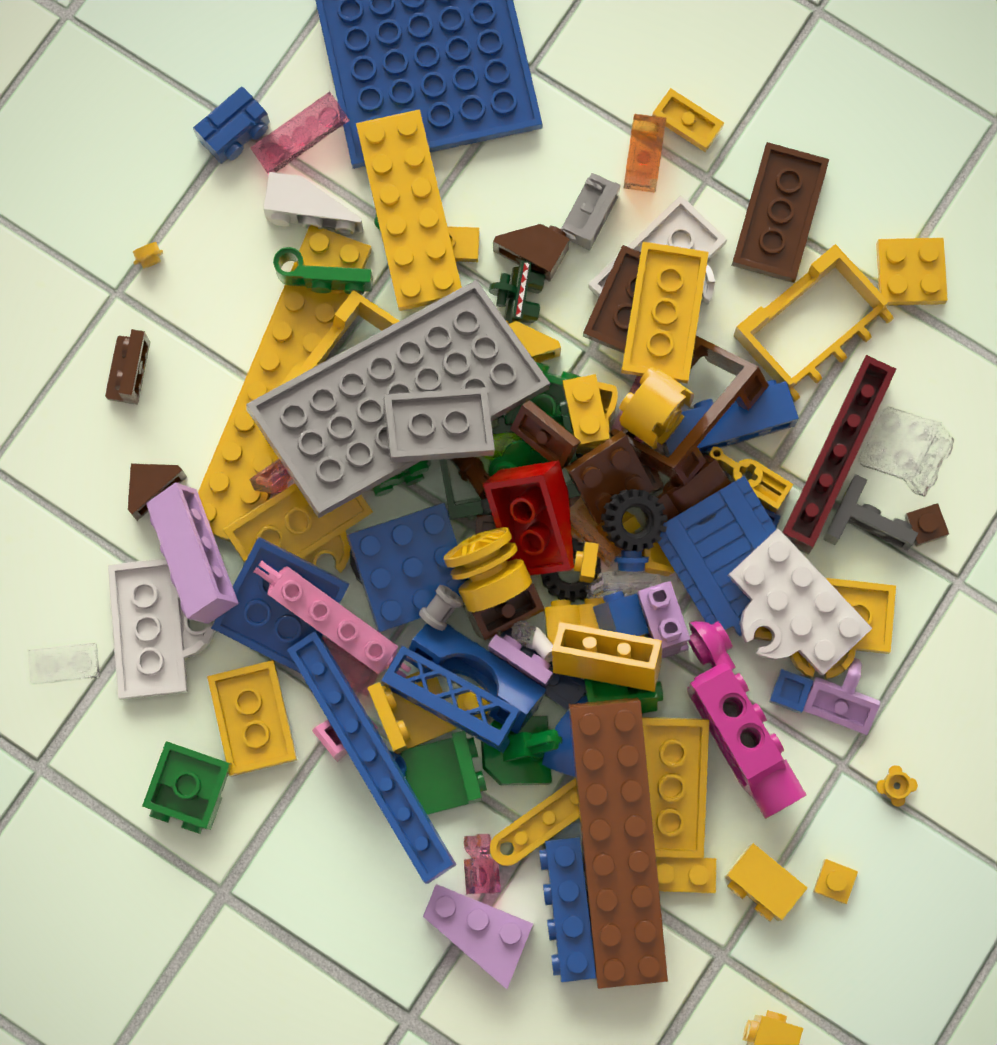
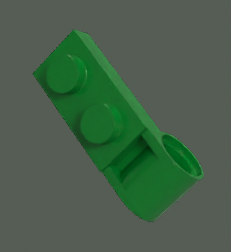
[273,247,373,295]

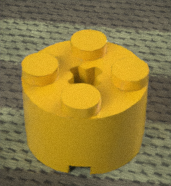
[619,367,694,449]

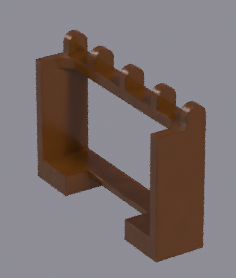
[609,335,769,486]

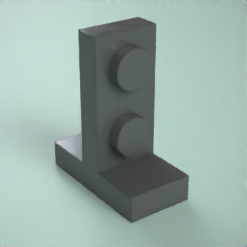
[823,474,918,551]

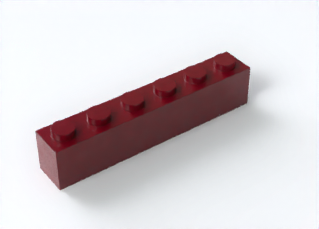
[782,355,897,555]

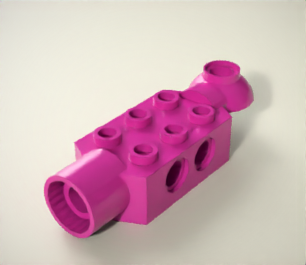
[686,621,807,819]

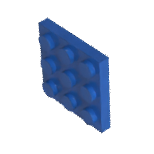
[346,503,469,632]
[211,536,350,673]

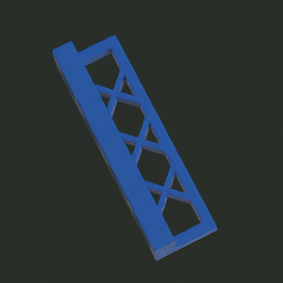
[381,646,521,753]

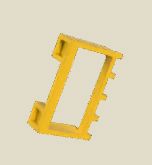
[733,244,894,402]
[280,290,399,386]

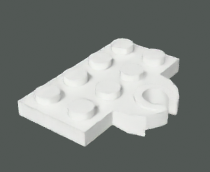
[588,195,728,314]
[727,528,872,675]
[108,558,215,700]

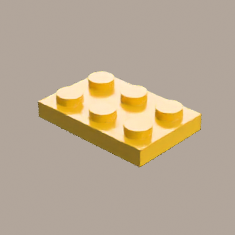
[207,660,297,777]

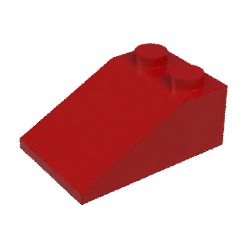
[483,460,574,576]

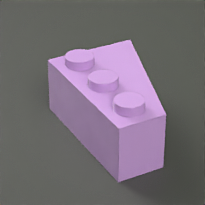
[423,884,533,989]

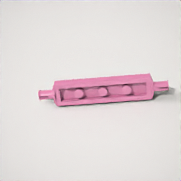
[254,560,411,678]

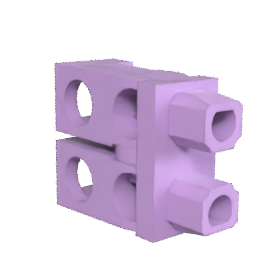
[637,581,690,659]

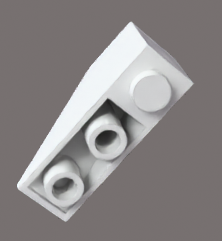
[263,172,363,235]

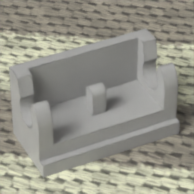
[560,173,621,251]

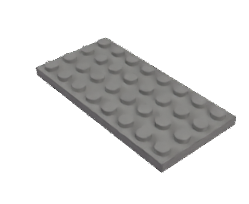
[246,280,550,518]

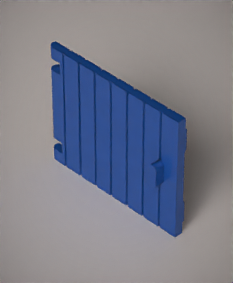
[658,476,776,637]

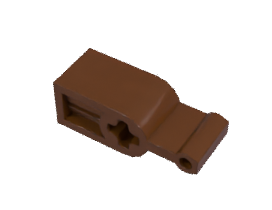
[641,452,731,523]

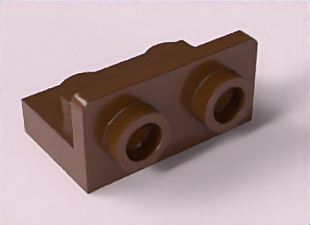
[105,329,151,405]

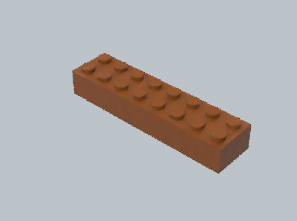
[568,697,668,989]

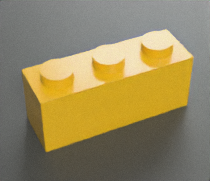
[552,622,662,692]

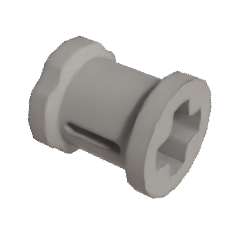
[419,585,463,631]

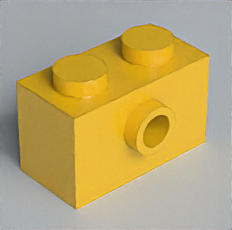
[742,1010,803,1045]

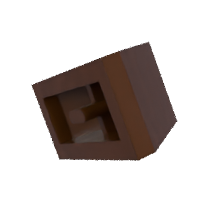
[127,463,187,521]

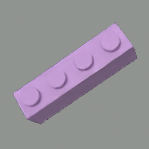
[146,482,239,624]

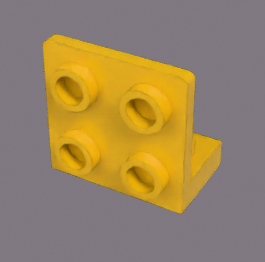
[367,671,457,754]

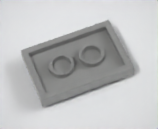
[384,387,495,463]

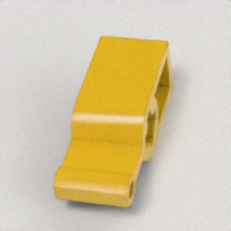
[709,447,794,513]

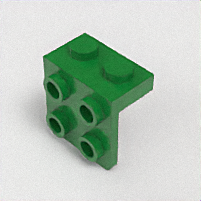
[401,730,487,815]

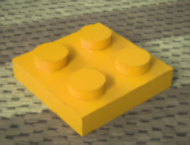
[876,237,948,306]

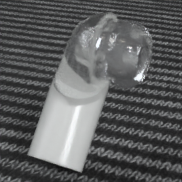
[511,620,553,662]

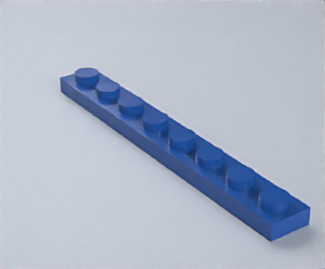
[287,631,457,884]

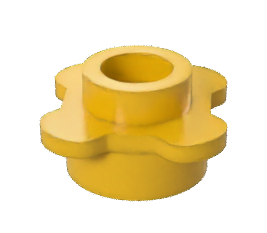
[876,765,918,807]

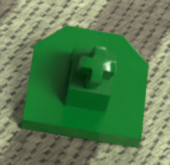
[481,716,563,785]

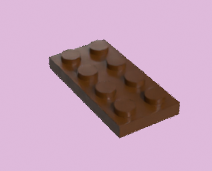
[731,142,830,283]

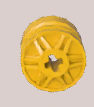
[444,527,532,612]

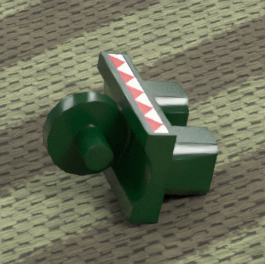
[489,260,545,323]

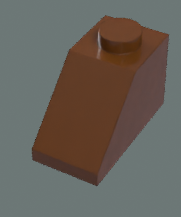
[493,223,570,282]

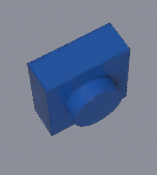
[769,669,814,714]

